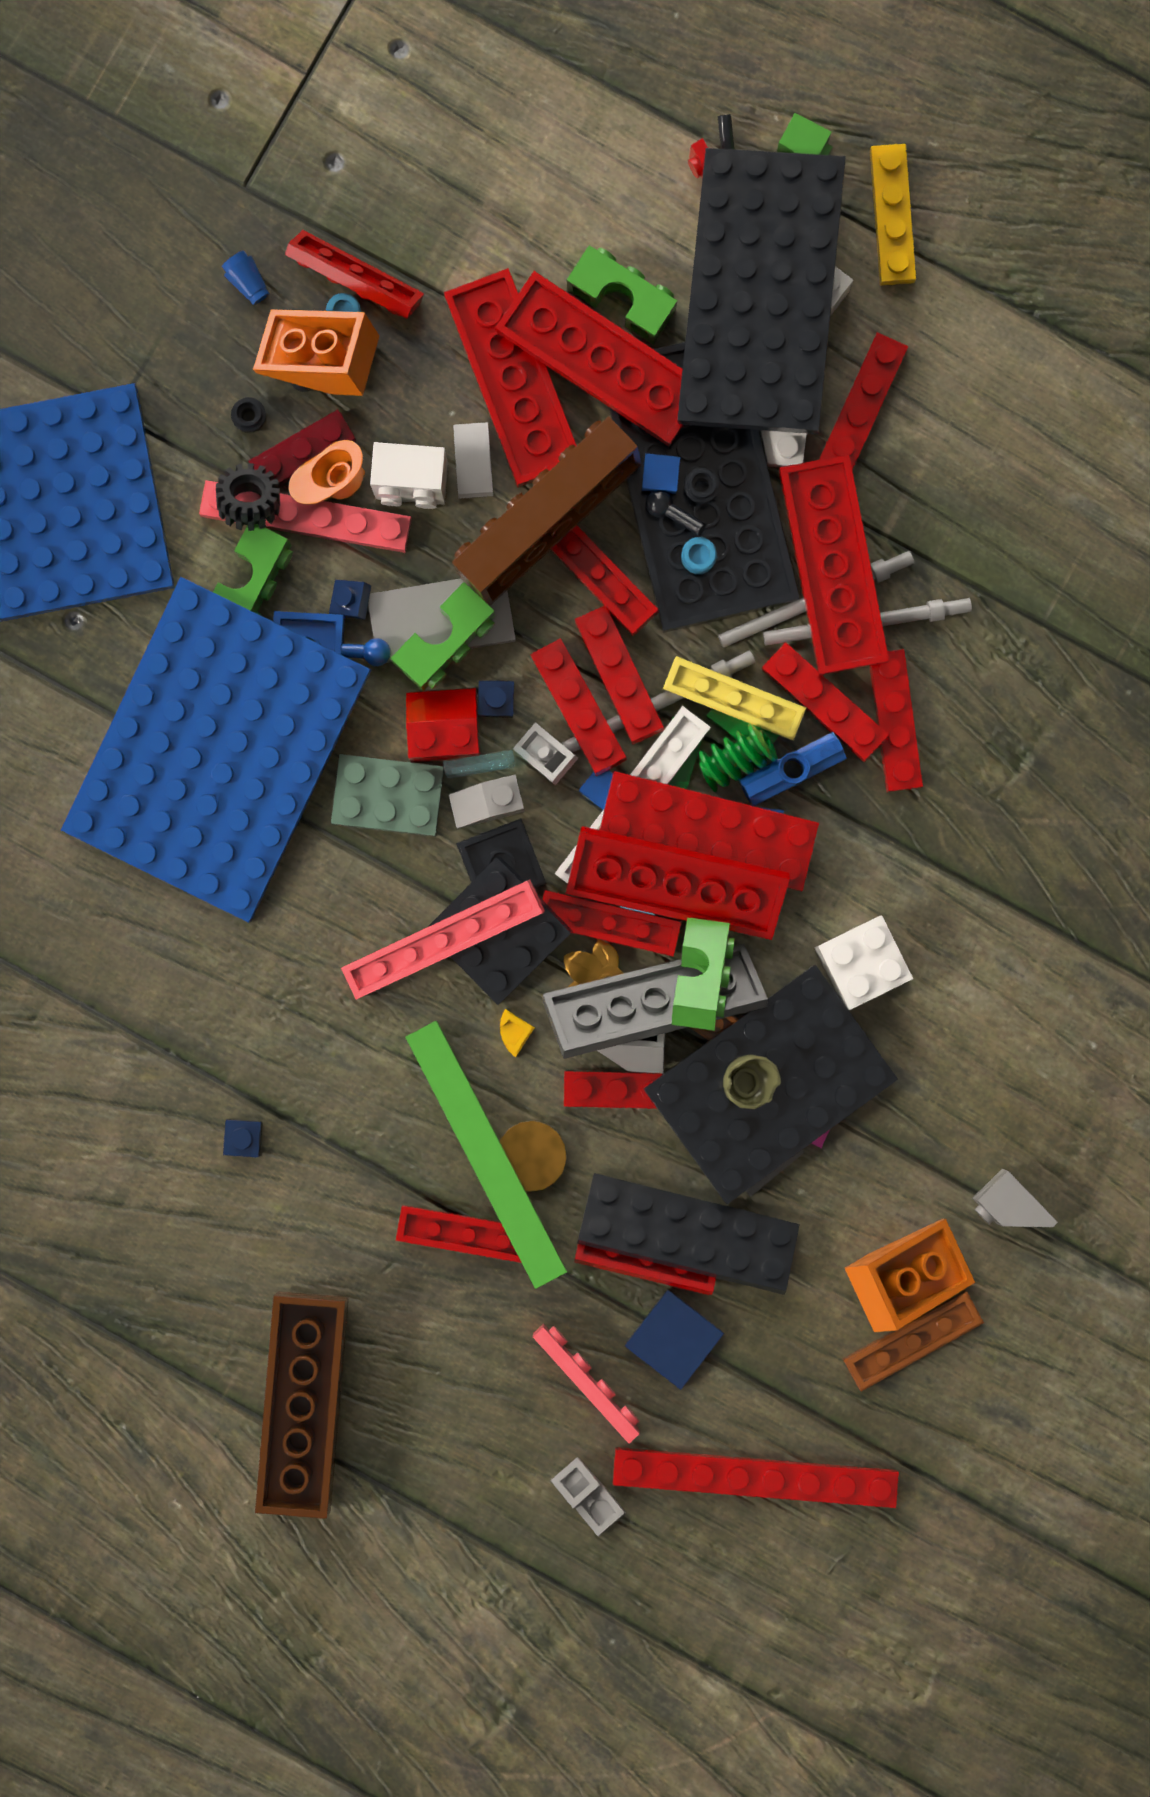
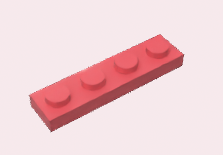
[533,1324,640,1444]

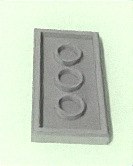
[368,578,516,663]

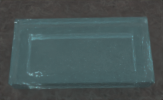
[443,750,515,779]

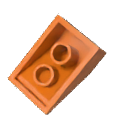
[253,309,380,396]
[845,1219,975,1332]

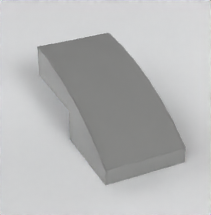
[453,422,493,498]
[550,1457,626,1537]

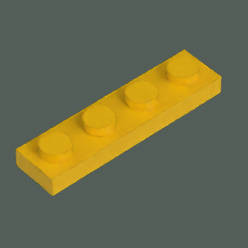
[870,144,916,286]

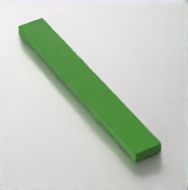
[405,1021,567,1289]

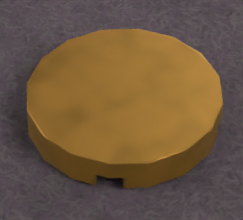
[500,1121,567,1192]

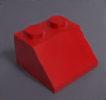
[406,688,480,763]

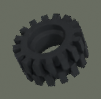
[215,463,280,531]

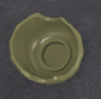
[723,1054,781,1109]

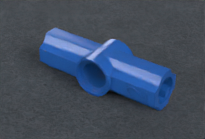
[739,732,847,806]

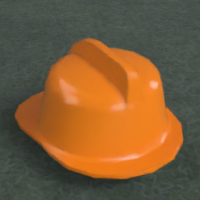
[288,440,365,505]

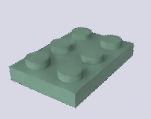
[331,754,444,837]

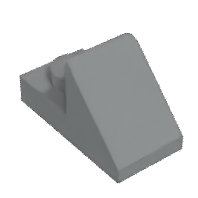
[513,722,578,785]

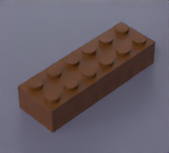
[452,416,642,606]
[255,1291,349,1519]

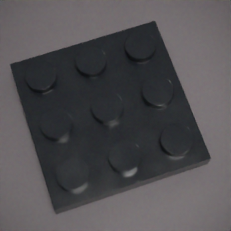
[428,856,573,1005]

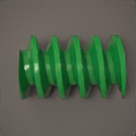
[699,724,778,792]

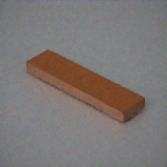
[843,1291,984,1391]

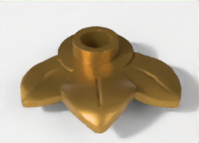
[564,940,624,988]

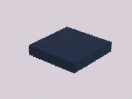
[625,1289,724,1390]

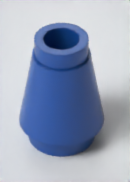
[222,250,270,306]

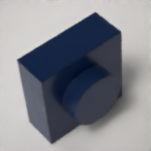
[329,580,372,619]
[478,681,514,718]
[223,1119,262,1157]

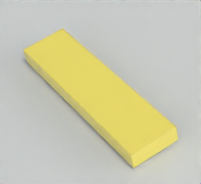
[663,656,806,741]

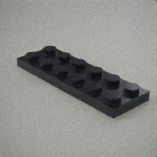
[577,1173,800,1295]

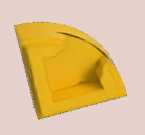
[500,1009,535,1057]

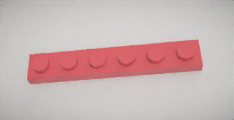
[199,480,412,553]
[341,880,545,1000]

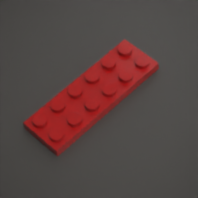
[444,268,577,488]
[495,271,684,447]
[779,454,889,676]
[599,771,819,892]
[565,826,790,940]

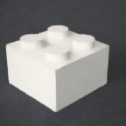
[370,442,448,509]
[814,915,913,1010]

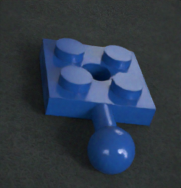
[273,611,391,666]

